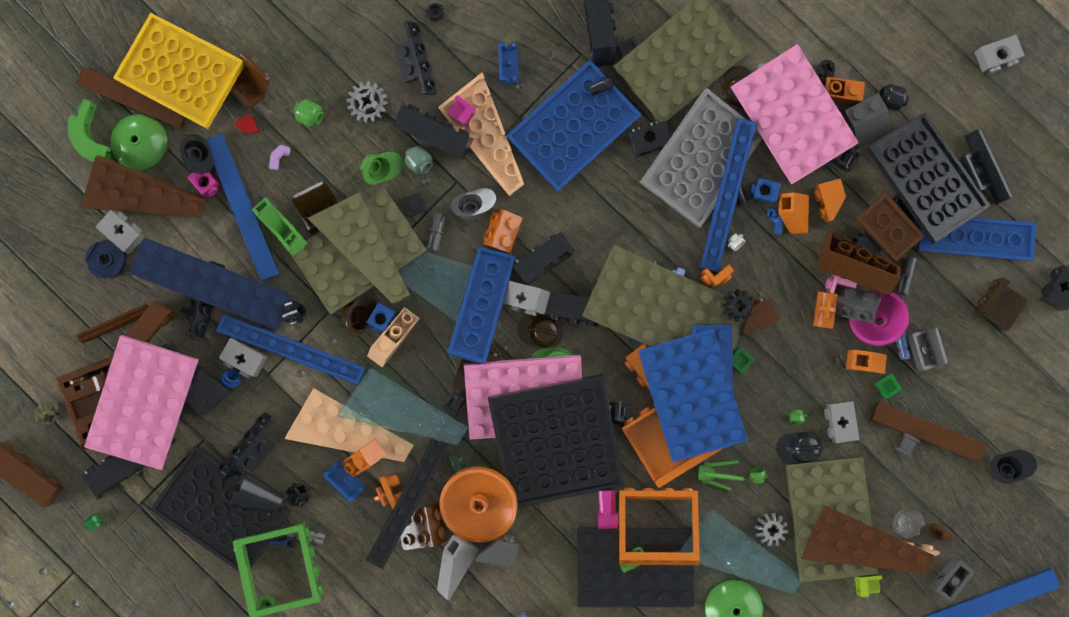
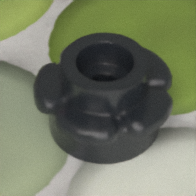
[426,3,445,21]

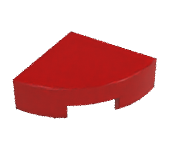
[234,114,260,134]

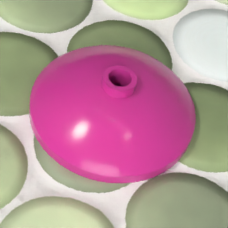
[849,290,909,346]

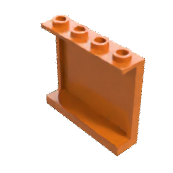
[621,406,723,488]

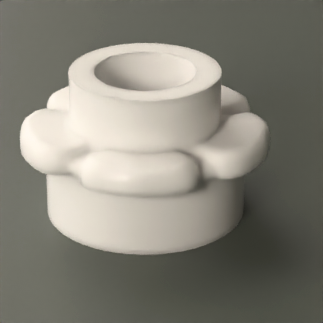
[728,234,746,251]

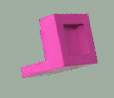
[447,95,476,128]

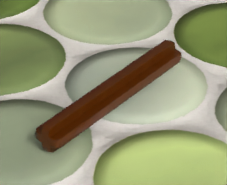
[77,304,149,343]

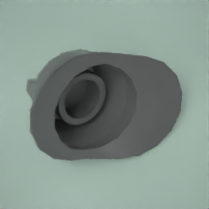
[451,188,496,221]

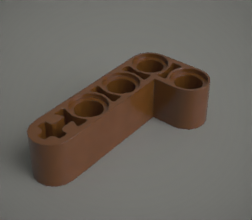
[107,300,175,363]

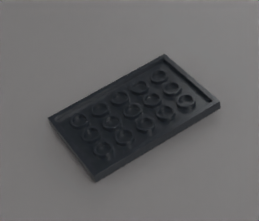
[866,112,990,244]
[150,445,291,571]
[577,528,694,607]

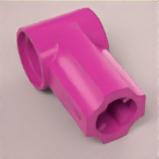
[598,490,618,529]

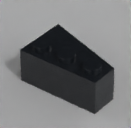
[513,231,575,285]
[82,455,146,500]

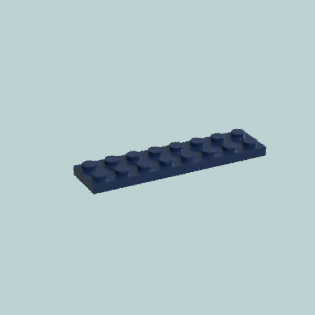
[129,237,292,330]

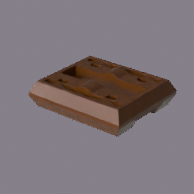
[55,358,111,450]

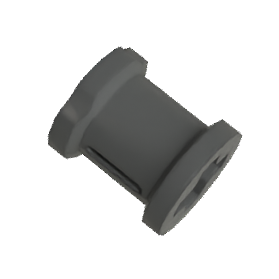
[895,433,920,458]

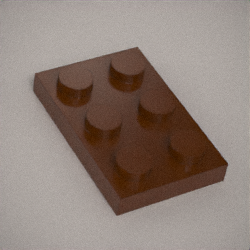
[855,193,924,262]

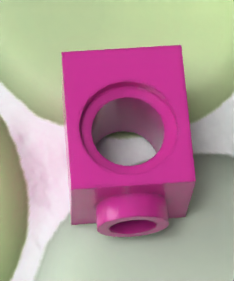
[187,172,221,197]

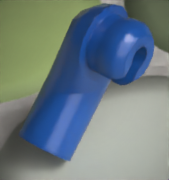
[767,208,784,235]

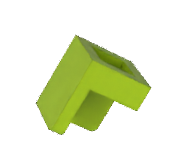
[855,574,883,597]

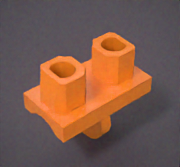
[813,292,838,329]
[374,474,403,509]

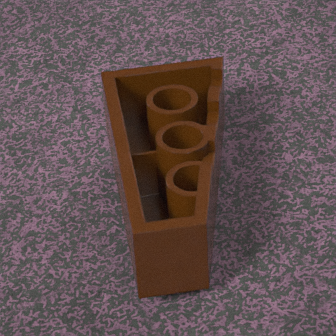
[817,229,901,295]

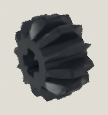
[720,289,754,322]

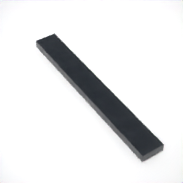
[366,422,458,570]

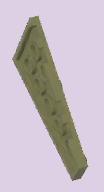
[308,192,410,304]

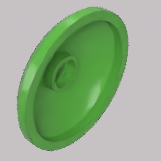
[110,114,168,171]
[705,580,763,617]

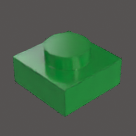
[733,347,755,374]
[874,373,902,400]

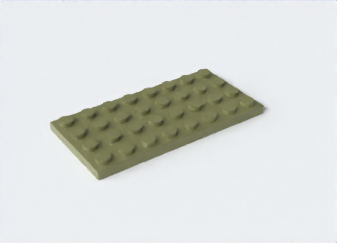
[582,245,751,350]

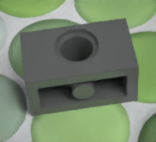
[929,557,976,603]

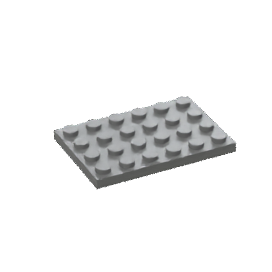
[639,89,762,228]

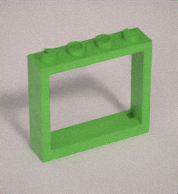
[233,522,324,617]

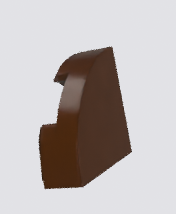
[929,523,954,541]

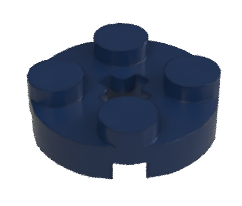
[85,240,127,279]

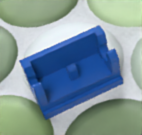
[498,42,519,85]
[323,460,366,503]

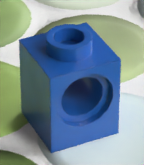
[749,178,781,205]
[367,302,397,334]

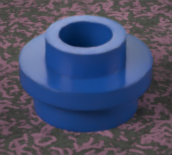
[221,369,241,388]

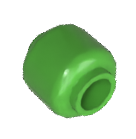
[294,99,324,127]

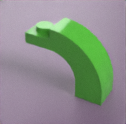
[68,99,112,163]
[252,197,307,256]

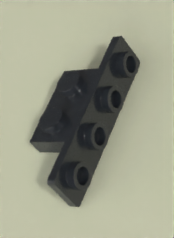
[394,21,437,95]
[960,129,1012,204]
[180,261,225,338]
[215,412,276,481]

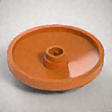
[439,467,518,542]

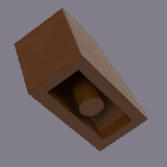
[741,297,779,336]

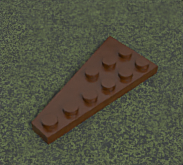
[80,155,208,218]
[801,505,934,573]

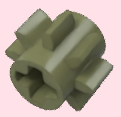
[34,401,60,426]

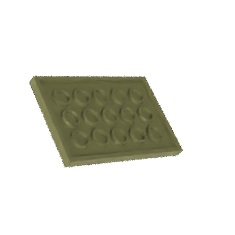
[613,0,748,123]
[290,188,428,316]
[785,457,879,582]

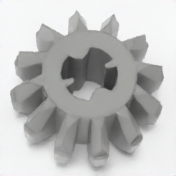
[755,513,788,546]

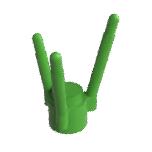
[698,460,744,491]

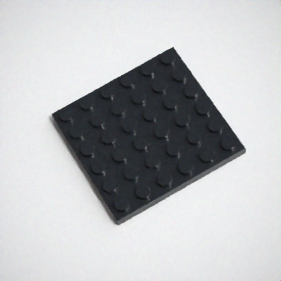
[488,374,624,507]

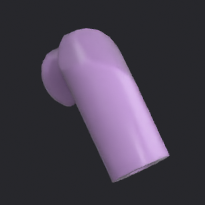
[269,145,290,170]

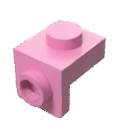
[825,275,857,294]

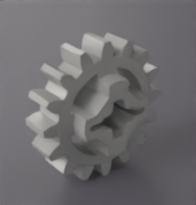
[346,81,389,124]

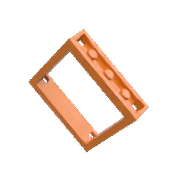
[619,488,700,565]

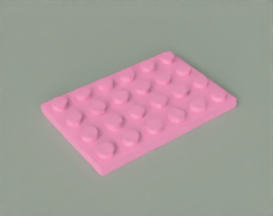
[731,44,859,185]
[84,335,199,470]
[464,355,582,440]

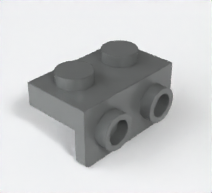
[836,287,882,323]
[907,327,948,372]

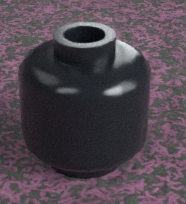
[879,84,909,111]

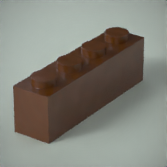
[0,442,64,508]

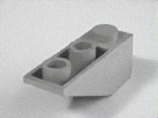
[437,534,479,600]

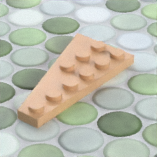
[438,72,524,197]
[285,388,414,462]

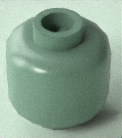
[404,146,433,174]

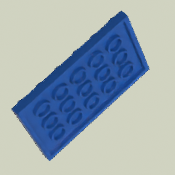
[506,60,642,192]
[638,328,748,463]

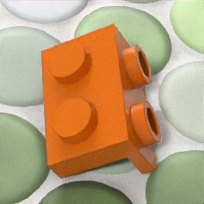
[483,209,522,253]
[699,265,734,288]

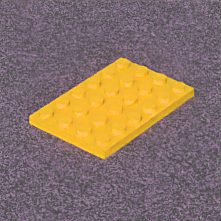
[113,13,244,129]

